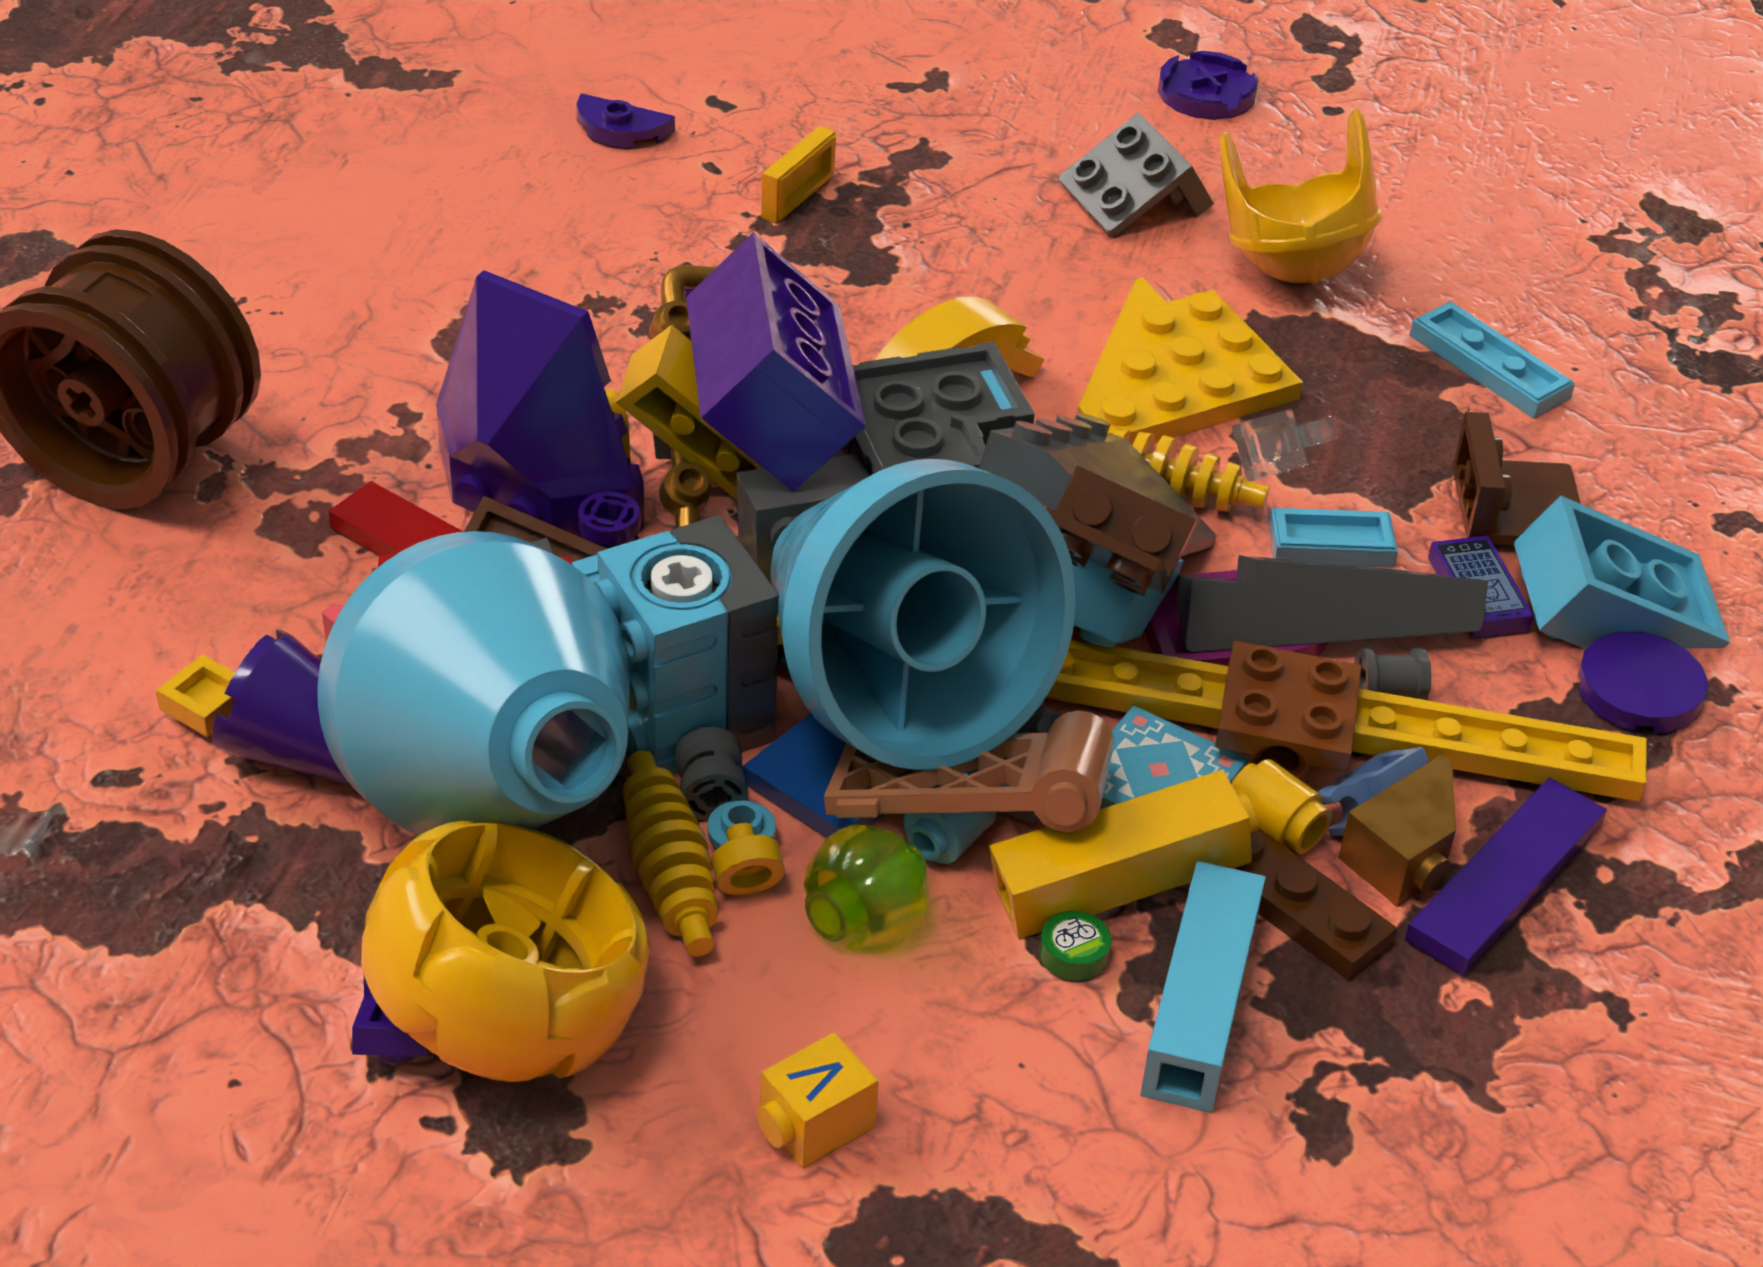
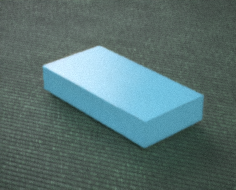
[1268,508,1398,567]

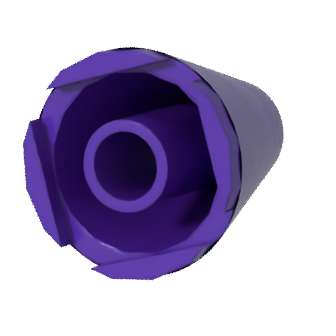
[212,630,350,785]

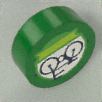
[1039,911,1112,981]

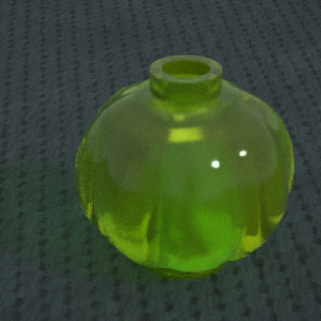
[804,825,930,954]

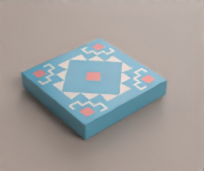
[1100,705,1248,809]

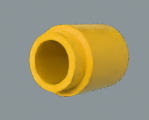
[1231,759,1332,855]

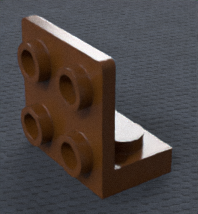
[1452,412,1581,545]
[1043,465,1196,596]

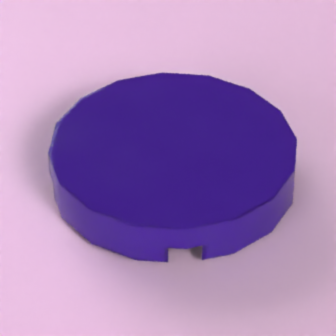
[1158,51,1258,120]
[1578,632,1708,733]

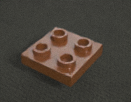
[1215,640,1362,780]

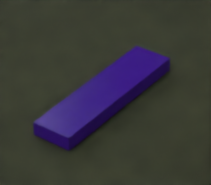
[1405,777,1607,976]

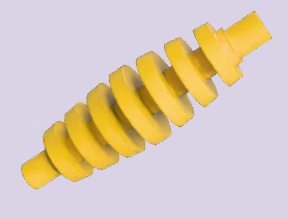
[1113,428,1270,512]
[622,750,718,957]

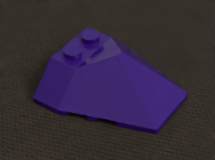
[436,270,644,537]

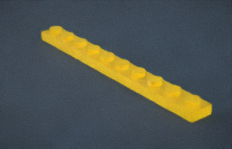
[1046,639,1647,802]

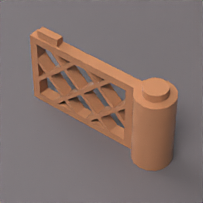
[824,710,1114,833]

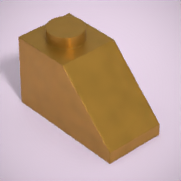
[1338,754,1456,906]

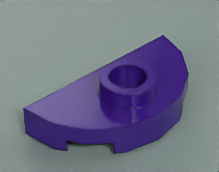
[576,93,675,149]

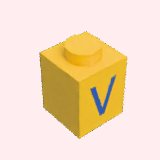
[756,1032,879,1169]

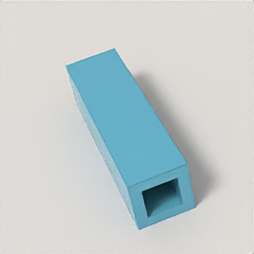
[1140,861,1266,1113]

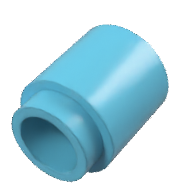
[904,770,997,864]

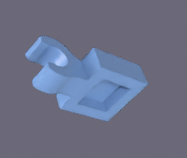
[1318,747,1429,837]

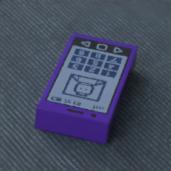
[1428,535,1534,639]

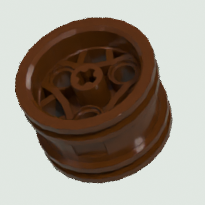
[0,229,261,509]

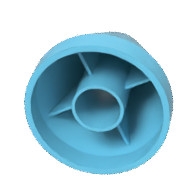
[771,459,1076,770]
[318,531,630,835]

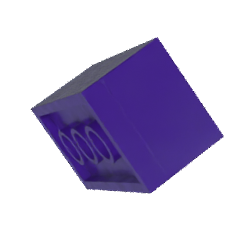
[686,232,866,492]

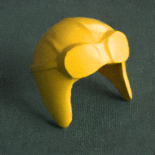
[1219,108,1382,284]

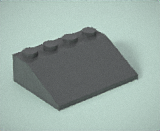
[979,413,1217,557]

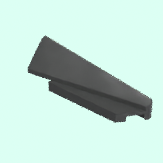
[1175,555,1488,652]

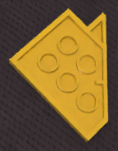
[1077,277,1303,445]

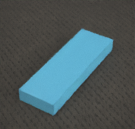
[1410,301,1575,419]

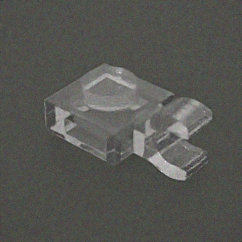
[1231,409,1338,481]

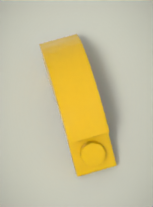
[875,296,1045,378]

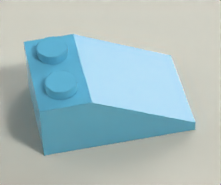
[1514,495,1730,649]

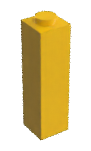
[989,769,1258,939]

